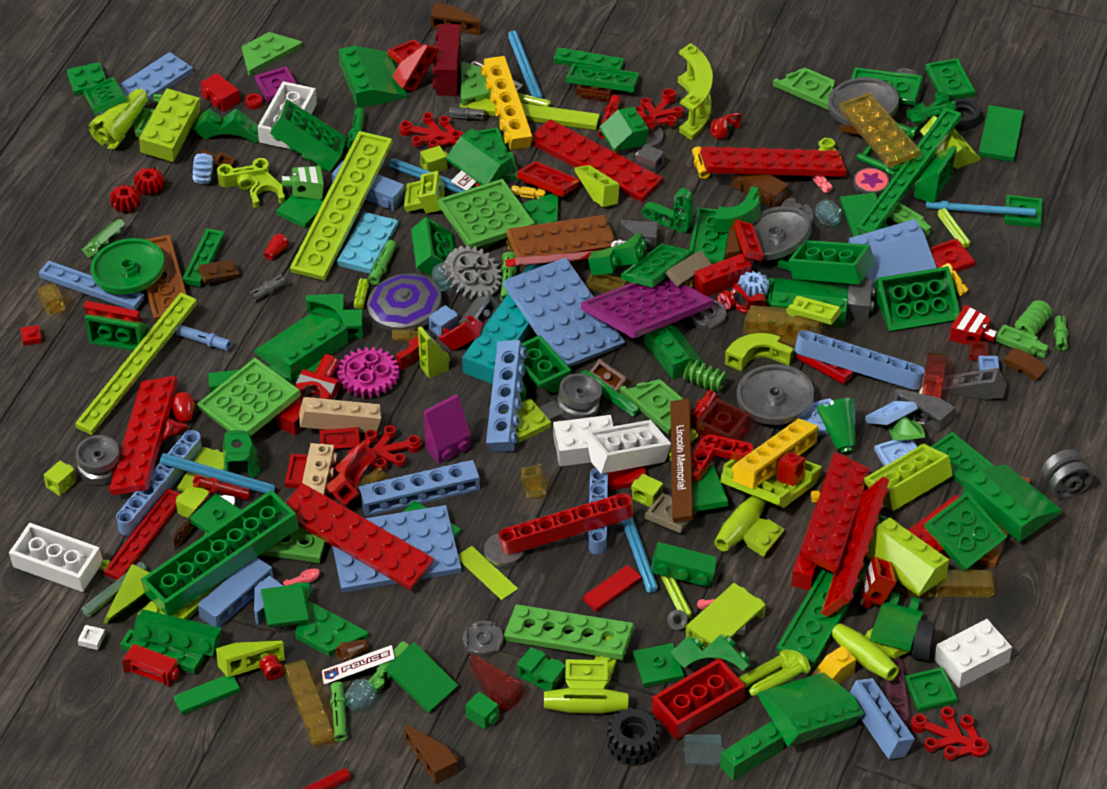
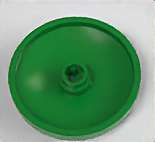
[91,238,165,294]

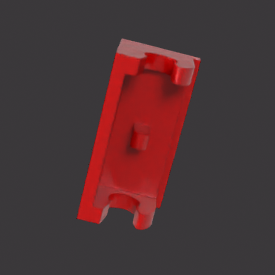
[439,315,483,351]

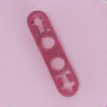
[884,657,909,725]

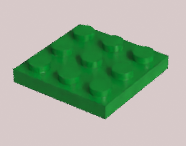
[924,491,1007,572]

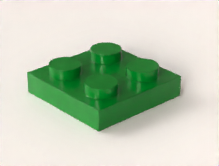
[66,62,106,96]

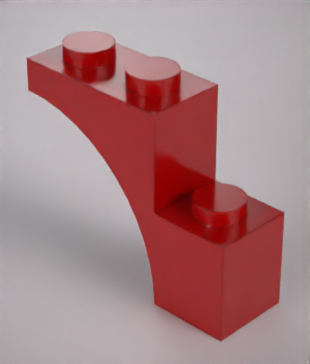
[326,441,377,506]

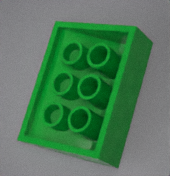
[338,46,407,108]
[269,99,347,172]
[873,266,960,332]
[770,278,849,328]
[254,314,348,381]
[963,464,1062,542]
[757,672,864,747]

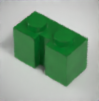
[517,647,566,691]

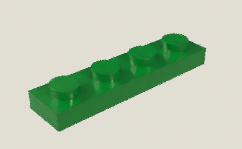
[554,47,624,70]
[182,228,224,287]
[120,629,204,674]

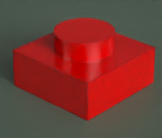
[20,325,42,346]

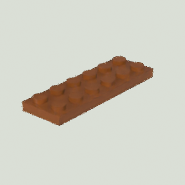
[506,215,616,258]
[145,235,191,323]

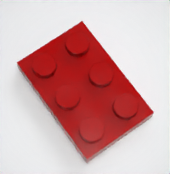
[516,161,581,197]

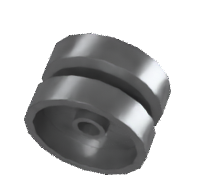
[557,373,601,420]
[75,435,120,485]
[1041,449,1093,499]

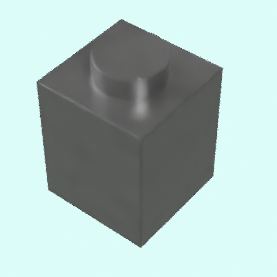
[635,144,664,174]

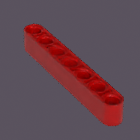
[498,493,634,554]

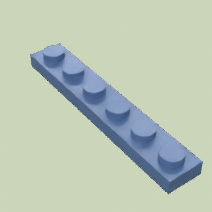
[39,261,145,310]

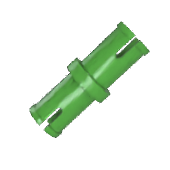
[1054,316,1069,351]

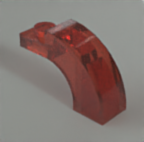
[922,352,947,398]

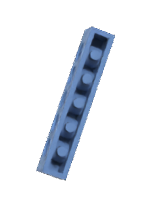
[486,340,527,452]
[359,460,480,517]

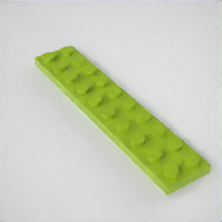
[290,131,393,281]

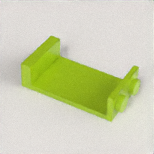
[686,583,766,660]

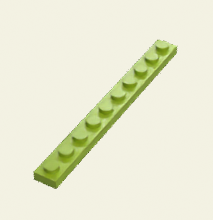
[75,293,197,435]

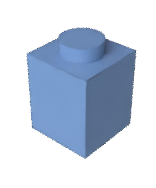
[428,305,458,337]

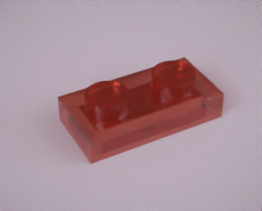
[575,84,613,101]

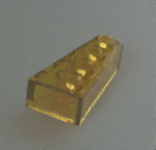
[743,305,823,347]

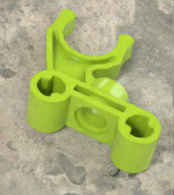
[217,158,285,208]

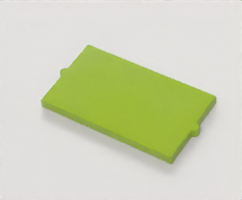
[177,447,229,496]

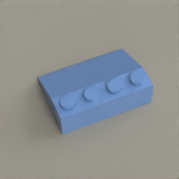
[849,219,937,287]

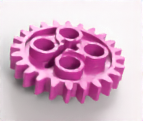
[337,347,399,398]

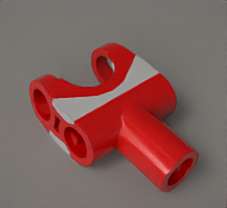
[295,354,341,400]

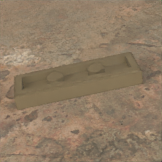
[666,251,712,287]

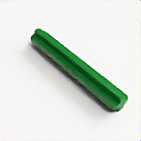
[580,369,640,416]

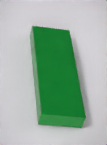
[173,675,240,715]

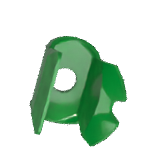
[223,430,260,478]

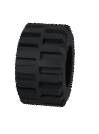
[607,707,660,766]

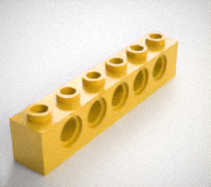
[481,56,532,150]
[732,419,818,489]

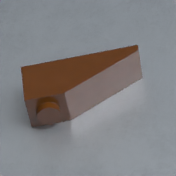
[430,3,481,35]
[404,725,459,784]

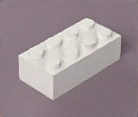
[258,82,317,149]
[9,523,103,592]

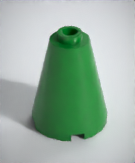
[816,398,856,454]

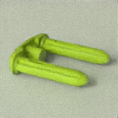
[738,650,811,696]

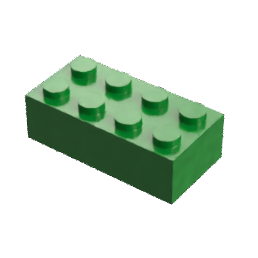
[788,240,874,284]

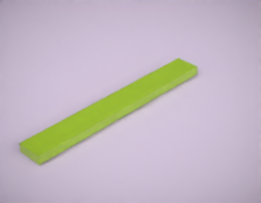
[459,98,600,130]

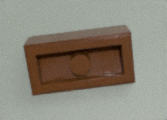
[590,359,631,392]

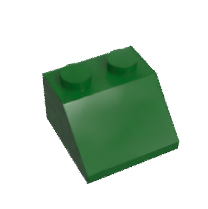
[600,107,649,151]

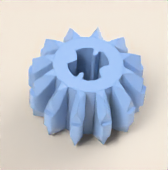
[193,153,213,184]
[738,271,769,297]

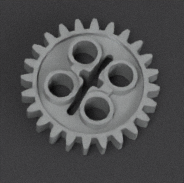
[443,245,502,300]

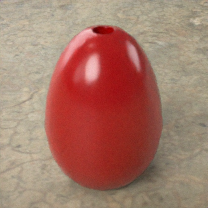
[172,392,195,424]

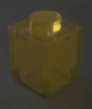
[37,283,65,316]
[521,464,547,498]

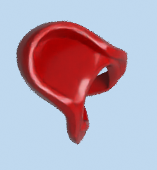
[710,113,742,140]
[731,283,766,313]
[161,417,188,443]

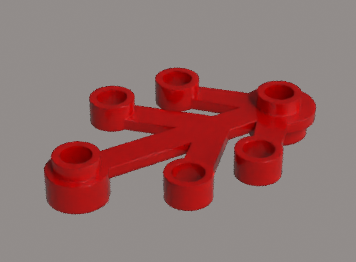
[635,89,683,131]
[399,112,464,149]
[347,425,422,471]
[910,707,989,760]

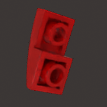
[396,337,420,371]

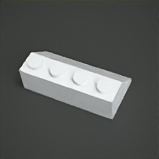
[586,420,671,474]

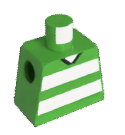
[281,166,324,199]

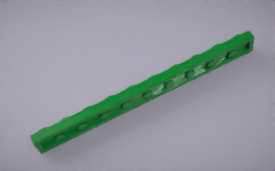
[857,107,961,234]

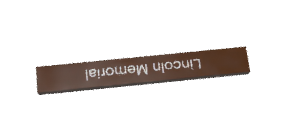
[670,398,693,523]

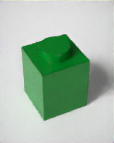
[465,692,499,730]

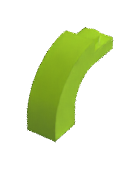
[725,333,794,371]

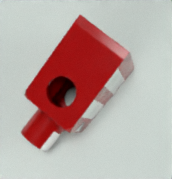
[949,305,998,347]
[860,556,896,608]

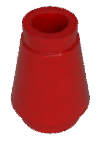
[263,233,289,260]

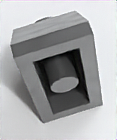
[620,220,657,250]

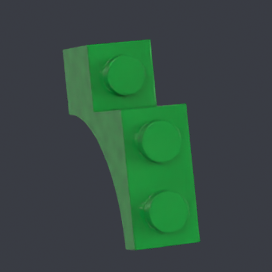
[193,108,259,143]
[588,233,647,276]
[306,294,363,339]
[670,634,752,671]

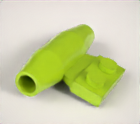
[715,496,785,557]
[832,624,909,681]
[544,659,628,714]

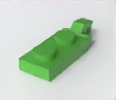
[889,202,931,238]
[81,219,125,258]
[995,325,1048,358]
[367,641,409,693]

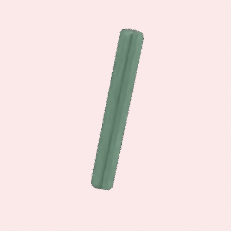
[82,562,147,617]

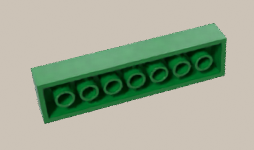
[141,490,299,616]

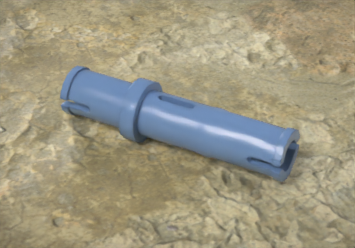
[177,325,232,351]

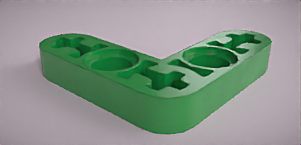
[641,188,693,233]

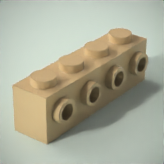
[299,397,381,433]
[302,443,338,497]

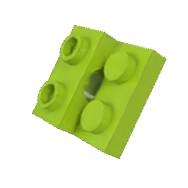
[404,171,445,213]

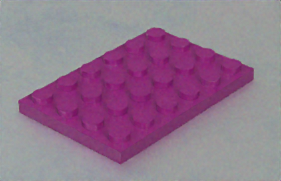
[581,276,714,338]

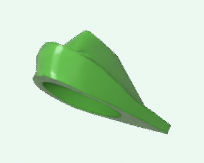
[889,416,925,440]

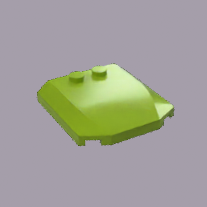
[721,459,822,508]

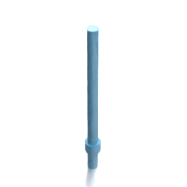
[926,201,1036,216]

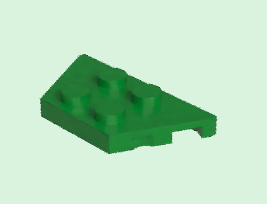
[522,193,558,225]
[295,600,369,656]

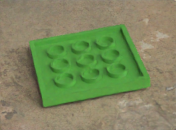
[438,179,535,249]
[197,358,301,436]

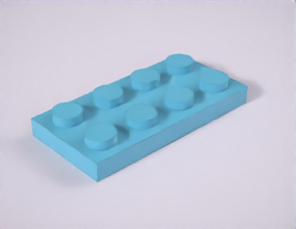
[337,212,398,274]

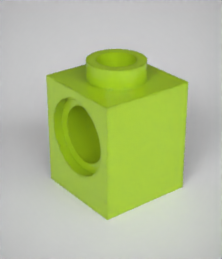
[44,461,77,496]
[631,474,663,507]

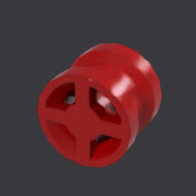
[259,654,285,681]

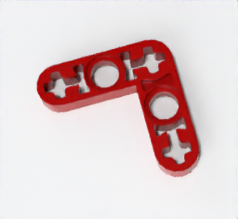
[692,435,754,482]

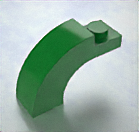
[713,187,761,232]

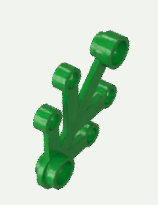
[906,91,956,124]

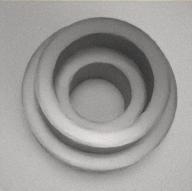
[667,610,688,630]

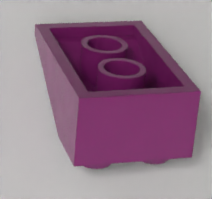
[424,394,471,464]

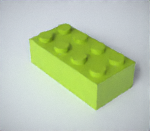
[139,88,200,162]

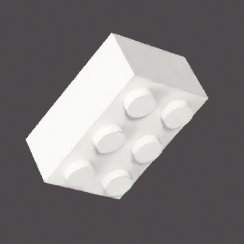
[553,415,613,466]
[934,619,1012,688]

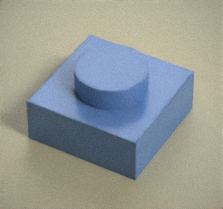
[978,356,999,371]

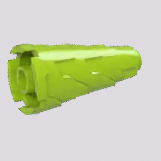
[88,89,148,149]

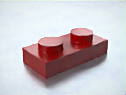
[319,427,360,449]

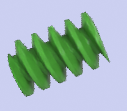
[1015,300,1053,336]
[683,360,727,393]

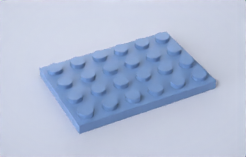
[503,257,625,367]
[332,505,461,593]

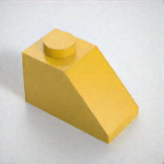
[811,646,856,684]

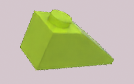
[575,165,619,207]
[418,327,450,379]
[103,564,150,624]
[216,641,285,677]

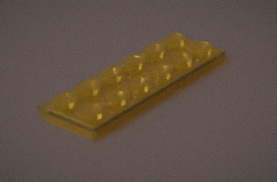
[838,92,920,168]

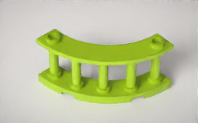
[678,43,713,141]

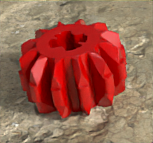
[134,167,165,196]
[110,184,141,214]

